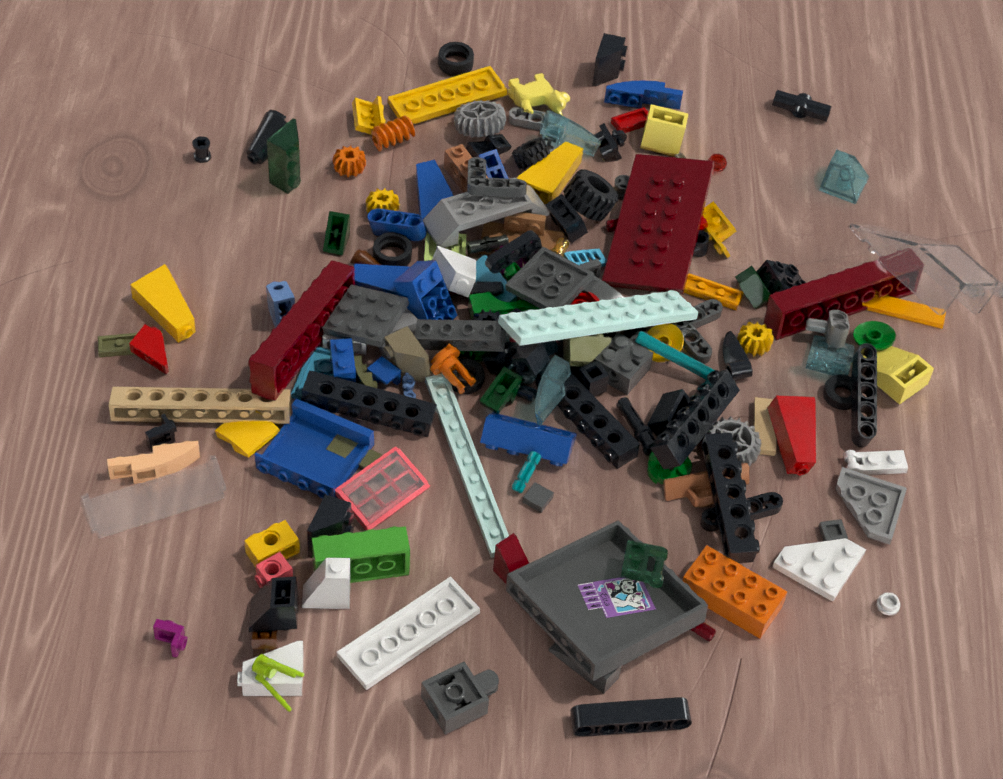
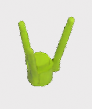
[252,654,304,712]

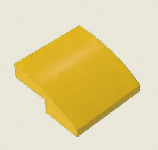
[214,410,280,458]

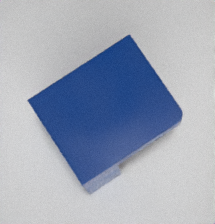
[367,356,401,385]

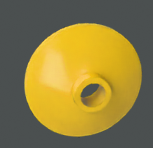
[647,323,684,362]

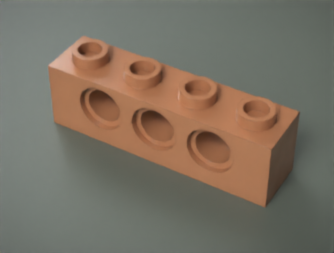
[444,144,488,193]

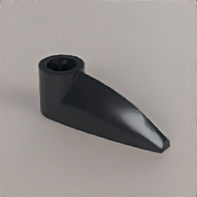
[723,331,753,381]

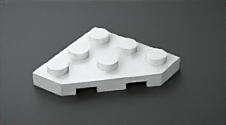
[772,538,866,602]

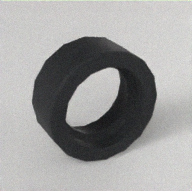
[438,42,474,76]
[373,232,412,267]

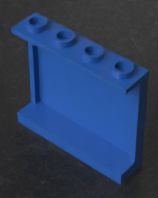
[254,399,374,499]

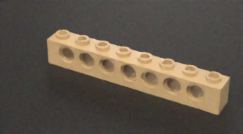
[109,387,291,424]

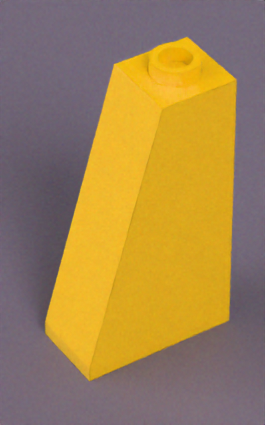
[517,141,583,204]
[130,264,196,343]

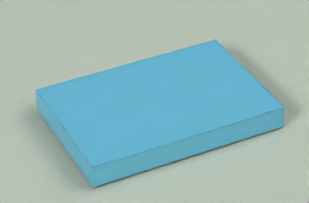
[291,347,332,400]

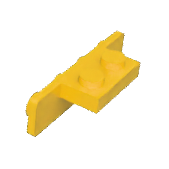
[703,201,737,258]

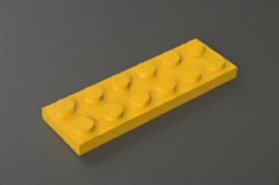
[387,66,508,124]

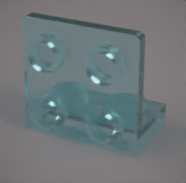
[805,335,855,376]

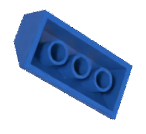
[480,412,577,466]

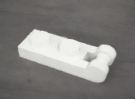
[843,450,908,475]

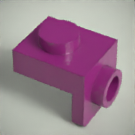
[153,619,188,658]

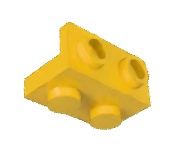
[352,96,386,135]

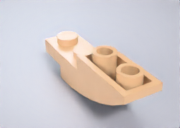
[107,441,200,484]

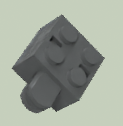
[594,331,653,395]
[421,661,499,735]

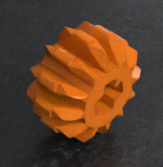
[333,145,366,178]

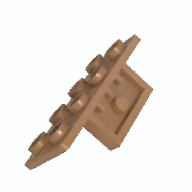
[479,212,564,260]

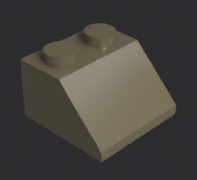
[384,326,431,383]

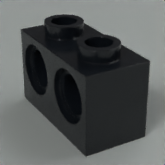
[545,194,588,243]

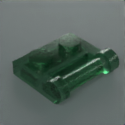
[620,540,668,588]

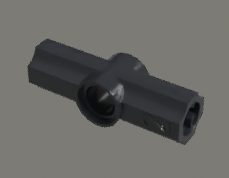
[772,90,832,122]

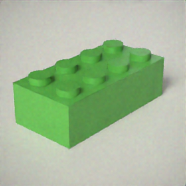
[312,526,410,583]

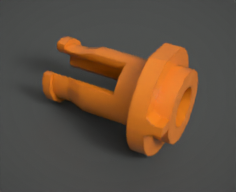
[430,344,476,394]

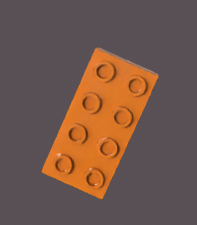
[682,545,787,639]

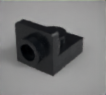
[145,413,177,452]

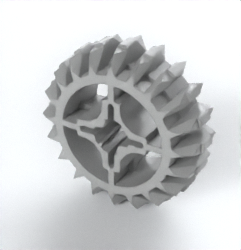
[454,100,506,138]
[701,416,762,467]

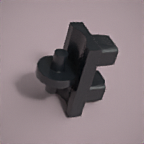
[592,123,627,161]

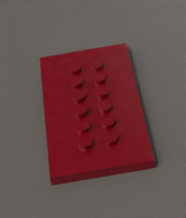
[602,154,714,295]

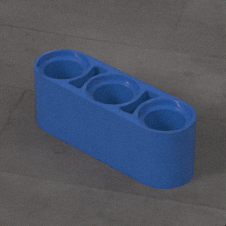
[367,209,427,241]

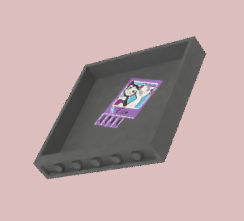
[506,520,708,681]

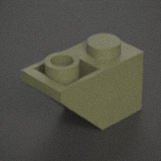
[563,334,611,367]

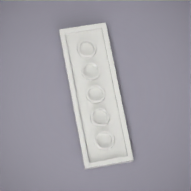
[337,576,480,690]

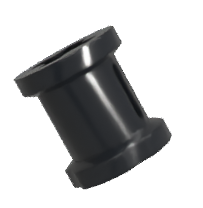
[192,136,211,163]

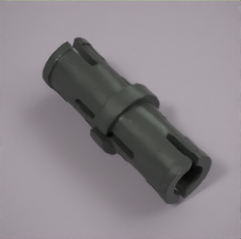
[466,234,509,255]

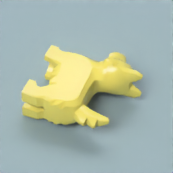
[508,73,570,117]

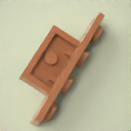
[664,463,750,508]

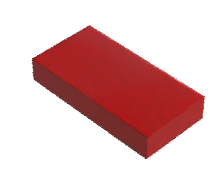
[611,107,648,133]

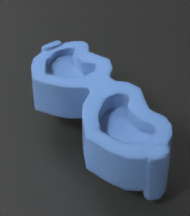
[402,373,416,398]

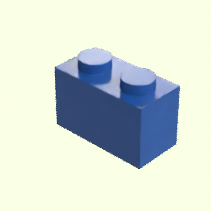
[330,338,356,383]

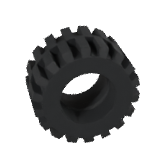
[563,169,619,221]

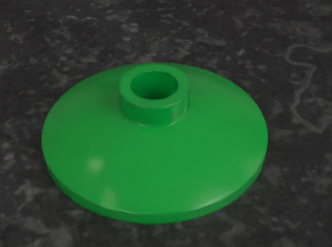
[853,321,896,350]

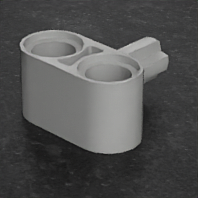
[806,310,850,348]

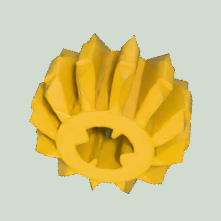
[366,188,400,214]
[737,321,774,357]

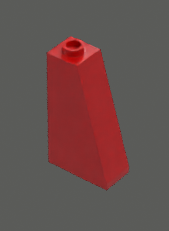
[767,395,816,475]

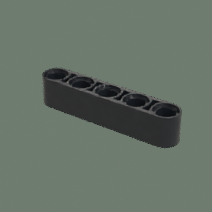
[851,343,877,447]
[570,697,692,737]

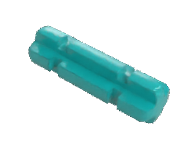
[512,451,541,493]

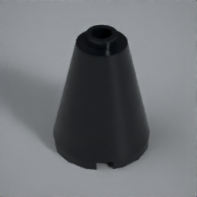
[246,109,299,164]

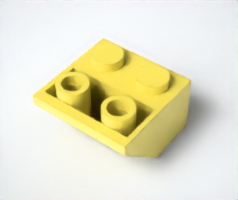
[640,104,688,156]

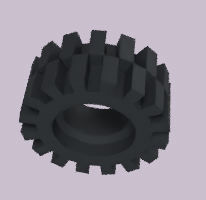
[511,137,550,169]

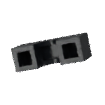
[555,339,609,397]
[481,342,551,376]

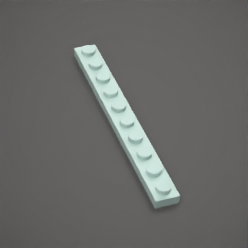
[425,374,509,558]

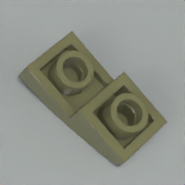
[354,356,377,388]

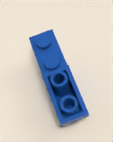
[604,80,683,110]

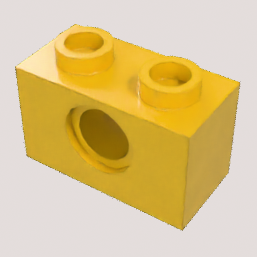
[244,520,300,568]

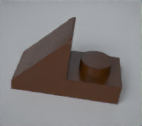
[251,630,278,658]

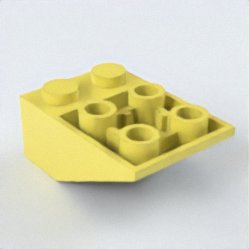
[863,346,934,405]

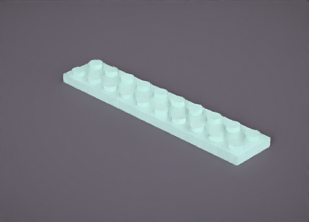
[498,290,699,346]

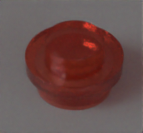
[708,154,727,172]

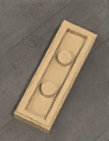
[753,397,776,456]

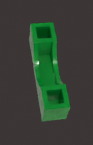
[468,292,540,320]

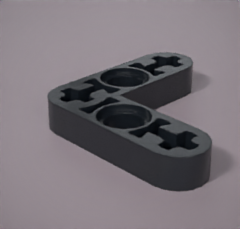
[485,230,542,274]

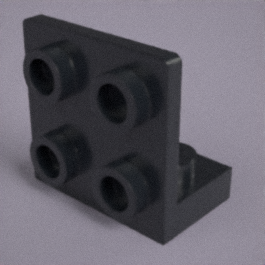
[756,260,806,294]

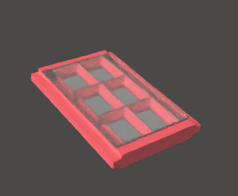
[335,446,430,530]

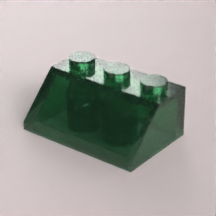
[267,118,301,194]

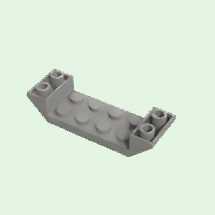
[423,177,550,248]

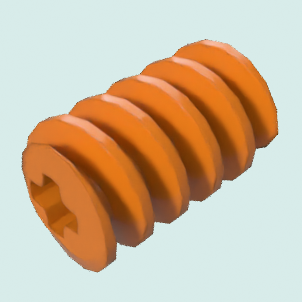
[372,116,415,151]

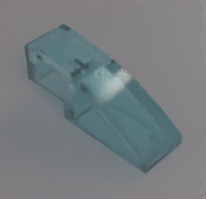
[540,110,601,157]
[535,355,571,426]

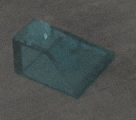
[819,150,869,204]

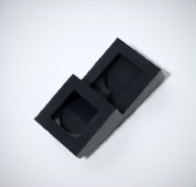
[466,134,512,158]

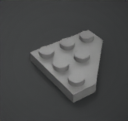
[835,467,907,545]

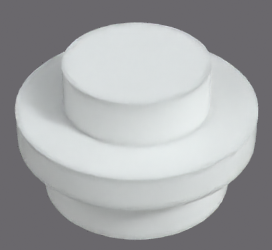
[876,593,900,615]

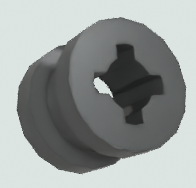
[614,175,630,200]

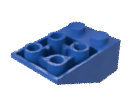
[393,260,458,320]

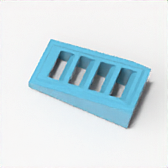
[563,248,607,267]

